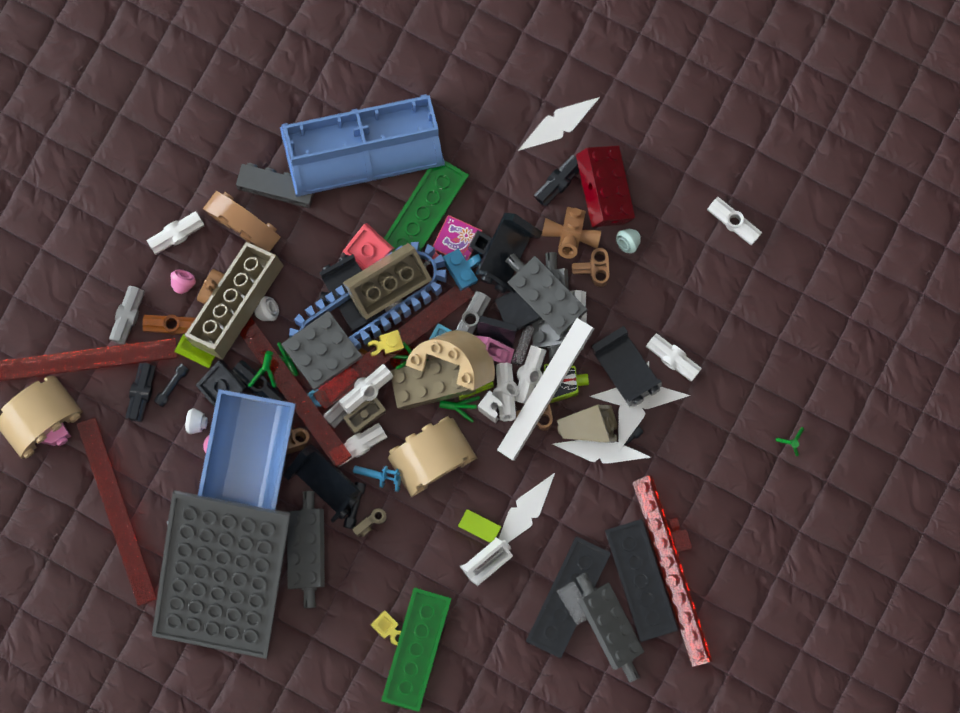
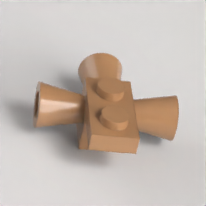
[541,207,601,259]

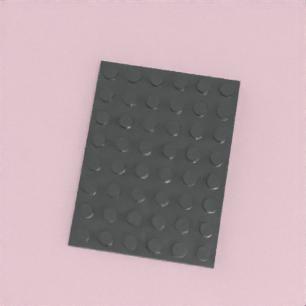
[152,490,291,659]

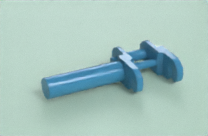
[353,465,401,492]

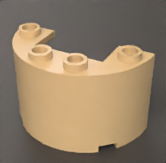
[406,330,495,390]
[0,376,83,459]
[388,416,477,498]

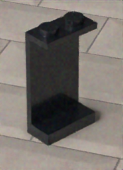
[476,213,542,293]
[319,254,386,334]
[591,326,662,407]
[283,444,361,523]

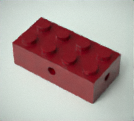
[576,146,635,227]

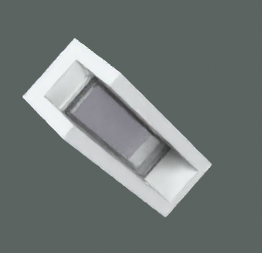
[460,537,513,586]

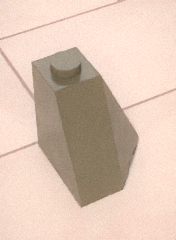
[557,405,617,443]

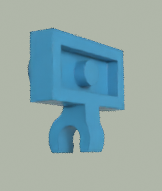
[443,248,482,291]

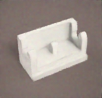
[478,390,502,424]

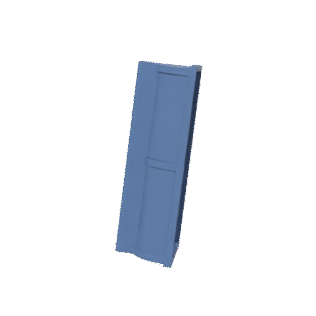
[280,94,445,197]
[198,389,296,510]

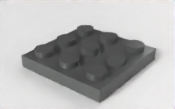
[281,311,362,391]

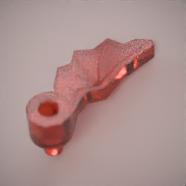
[389,345,416,368]

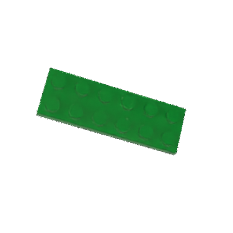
[384,160,469,252]
[381,588,451,712]

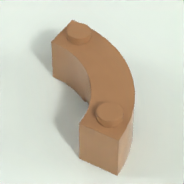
[203,191,280,252]

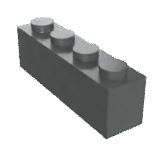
[236,163,314,208]

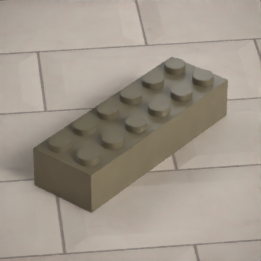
[184,242,284,360]

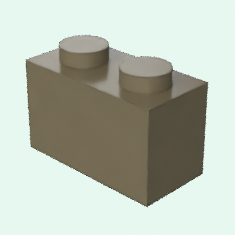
[343,397,386,435]

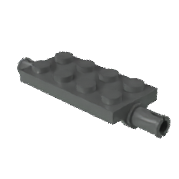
[532,252,569,363]
[505,253,592,338]
[287,491,325,608]
[576,572,644,683]

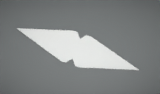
[518,97,600,151]
[618,361,649,452]
[590,387,691,409]
[553,440,650,464]
[499,473,555,543]

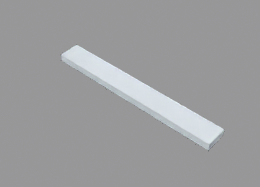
[497,318,595,461]

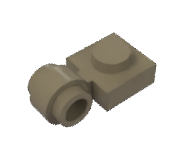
[352,508,387,537]

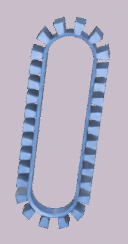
[289,242,447,350]

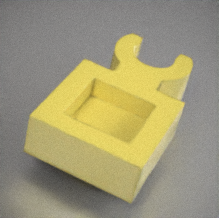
[367,330,404,356]
[370,611,401,646]

